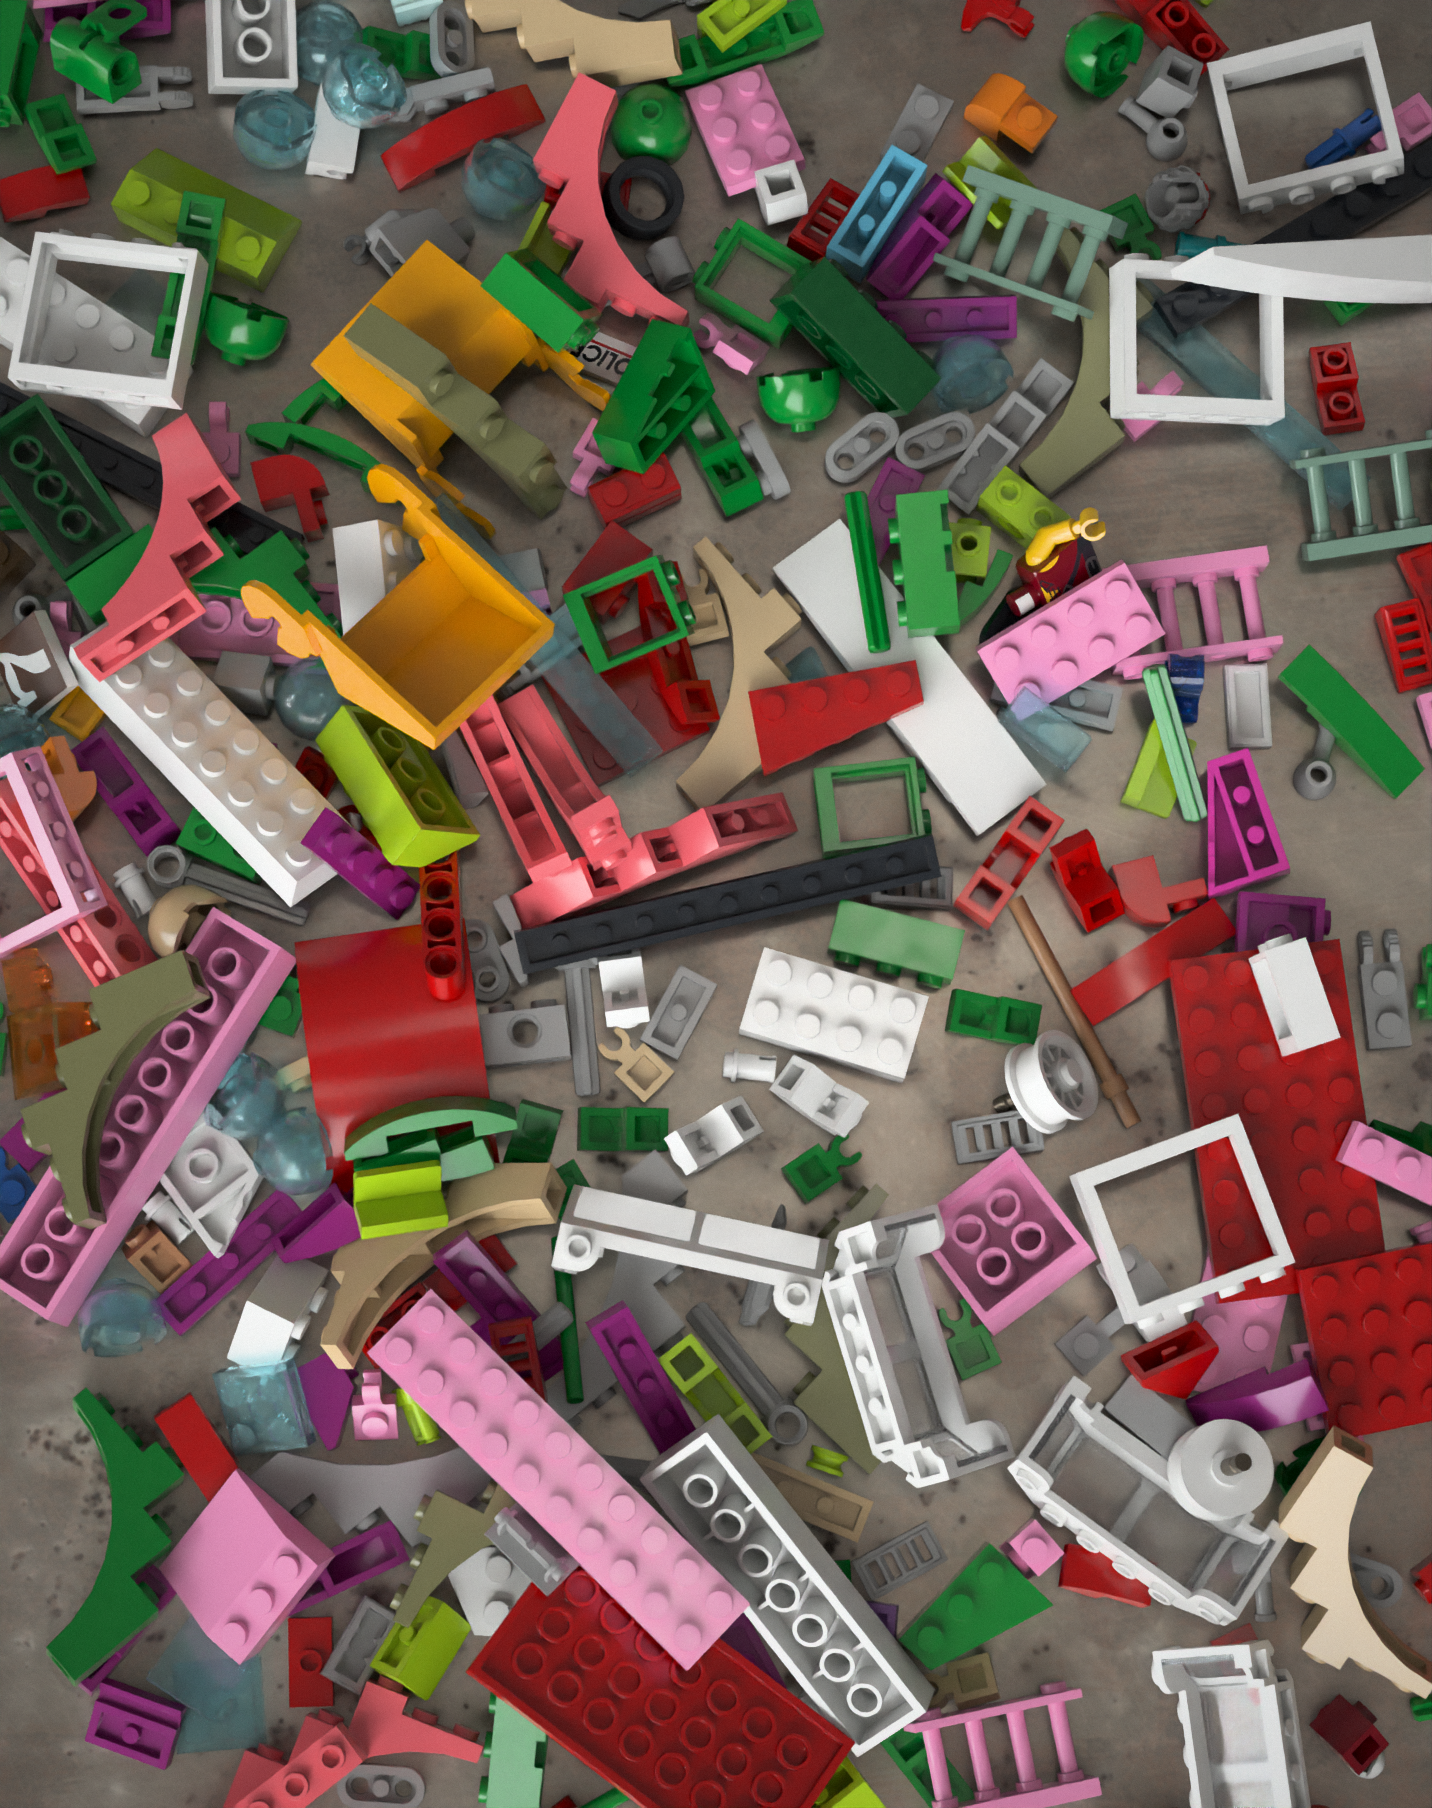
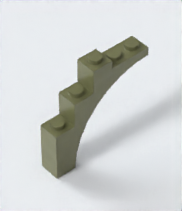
[1019,226,1154,500]
[344,303,567,520]
[20,950,210,1229]
[783,1183,889,1474]
[389,1478,663,1628]

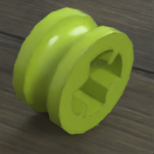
[806,1445,849,1477]

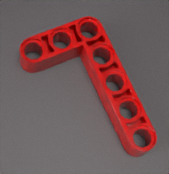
[337,804,466,1000]

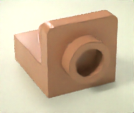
[121,1220,193,1295]

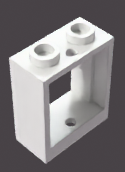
[1249,933,1341,1057]

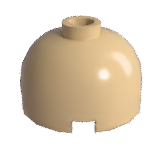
[148,885,231,958]

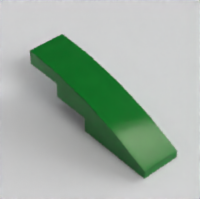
[1278,644,1425,799]

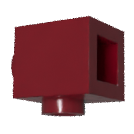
[1309,1694,1389,1775]

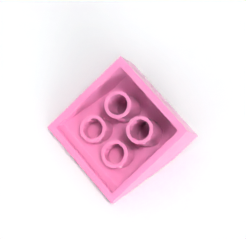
[931,1147,1097,1336]
[159,1468,336,1665]

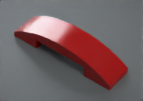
[380,84,546,193]
[638,561,720,724]

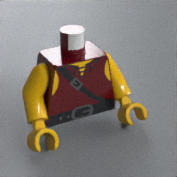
[1006,507,1106,617]

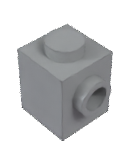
[1135,45,1203,118]
[212,651,281,716]

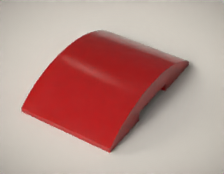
[294,918,500,1192]

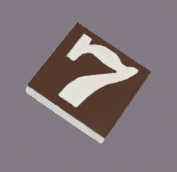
[0,610,78,724]

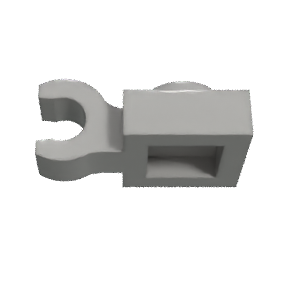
[1054,1305,1125,1377]

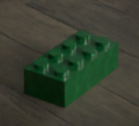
[769,257,942,418]
[0,393,136,582]

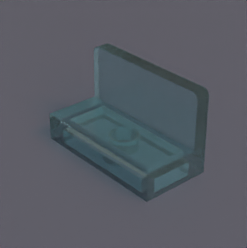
[996,686,1092,773]

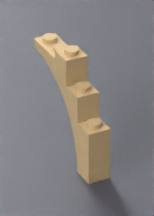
[465,0,683,88]
[676,536,802,811]
[320,1163,567,1369]
[1279,1425,1432,1699]

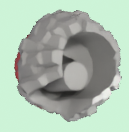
[1144,165,1210,233]

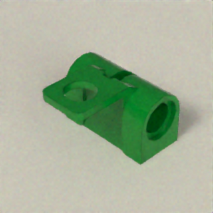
[50,0,147,104]

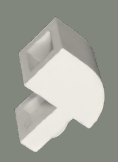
[754,160,808,226]
[598,947,650,1028]
[769,1055,869,1138]
[664,1095,764,1176]
[1096,1243,1188,1343]

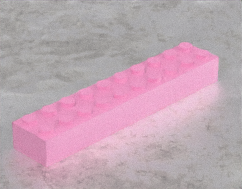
[0,907,296,1327]
[367,1289,750,1670]

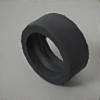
[602,156,685,241]

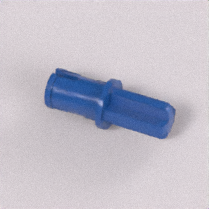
[1305,108,1382,169]

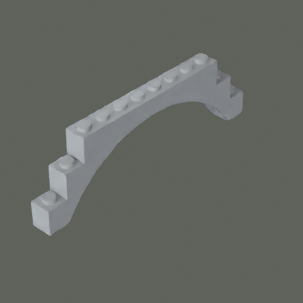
[249,1149,688,1548]

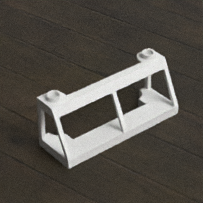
[551,1184,829,1326]

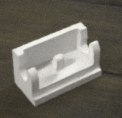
[305,83,366,179]

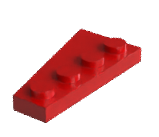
[748,660,924,777]

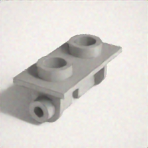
[484,1503,579,1597]

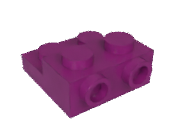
[1234,891,1331,952]

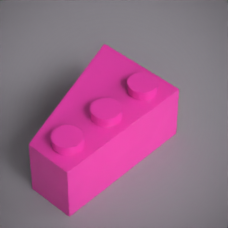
[1207,748,1290,900]

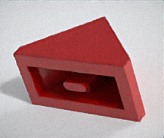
[1121,1320,1219,1400]

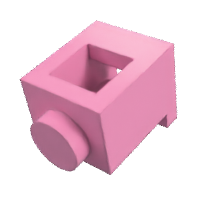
[999,1518,1064,1580]

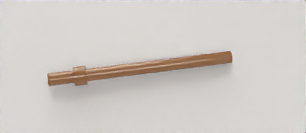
[1008,895,1142,1129]

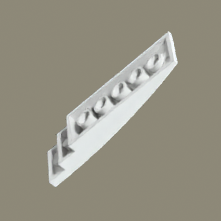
[1171,235,1432,304]
[772,519,1047,836]

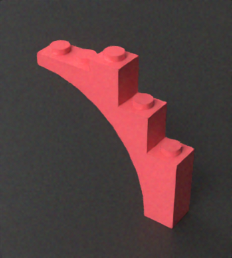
[533,72,690,327]
[497,684,632,871]
[459,695,573,883]
[223,1674,485,1808]

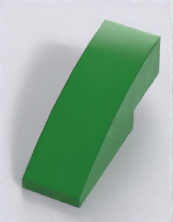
[681,397,764,517]
[353,1125,495,1182]

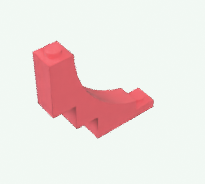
[73,413,241,683]
[510,792,798,928]

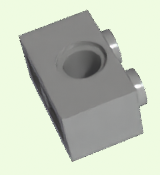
[479,999,572,1070]

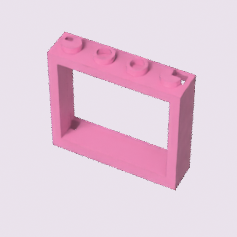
[0,746,108,959]

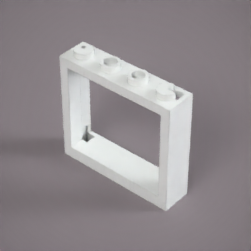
[1207,21,1404,214]
[8,229,209,410]
[1109,253,1285,426]
[1069,1114,1295,1329]

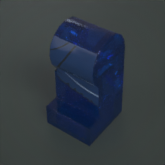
[1164,653,1205,723]

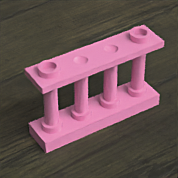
[1102,545,1283,680]
[903,1681,1102,1808]

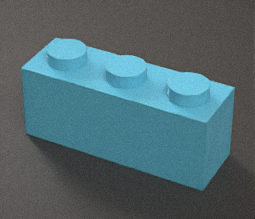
[826,144,928,284]

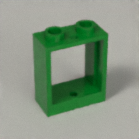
[0,0,43,127]
[692,218,812,349]
[480,248,603,353]
[563,555,697,674]
[812,757,932,858]

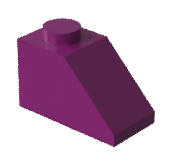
[287,1353,359,1451]

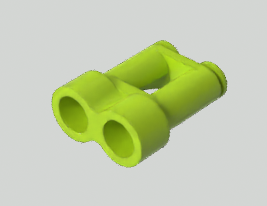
[391,1387,442,1446]

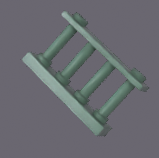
[932,165,1128,322]
[1289,429,1432,561]

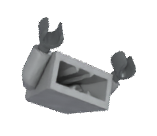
[344,208,475,277]

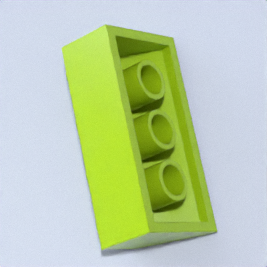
[111,148,302,293]
[315,705,481,867]

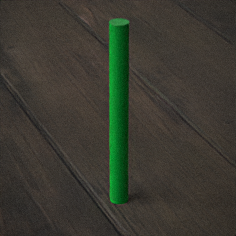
[551,1236,584,1404]

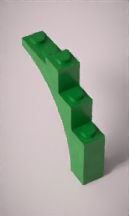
[66,524,343,639]
[46,1387,185,1687]

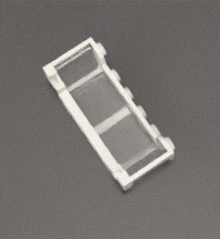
[821,1204,1016,1488]
[1007,1376,1289,1626]
[1151,1639,1311,1808]

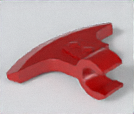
[961,0,1035,38]

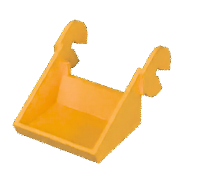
[310,240,611,540]
[241,464,555,750]

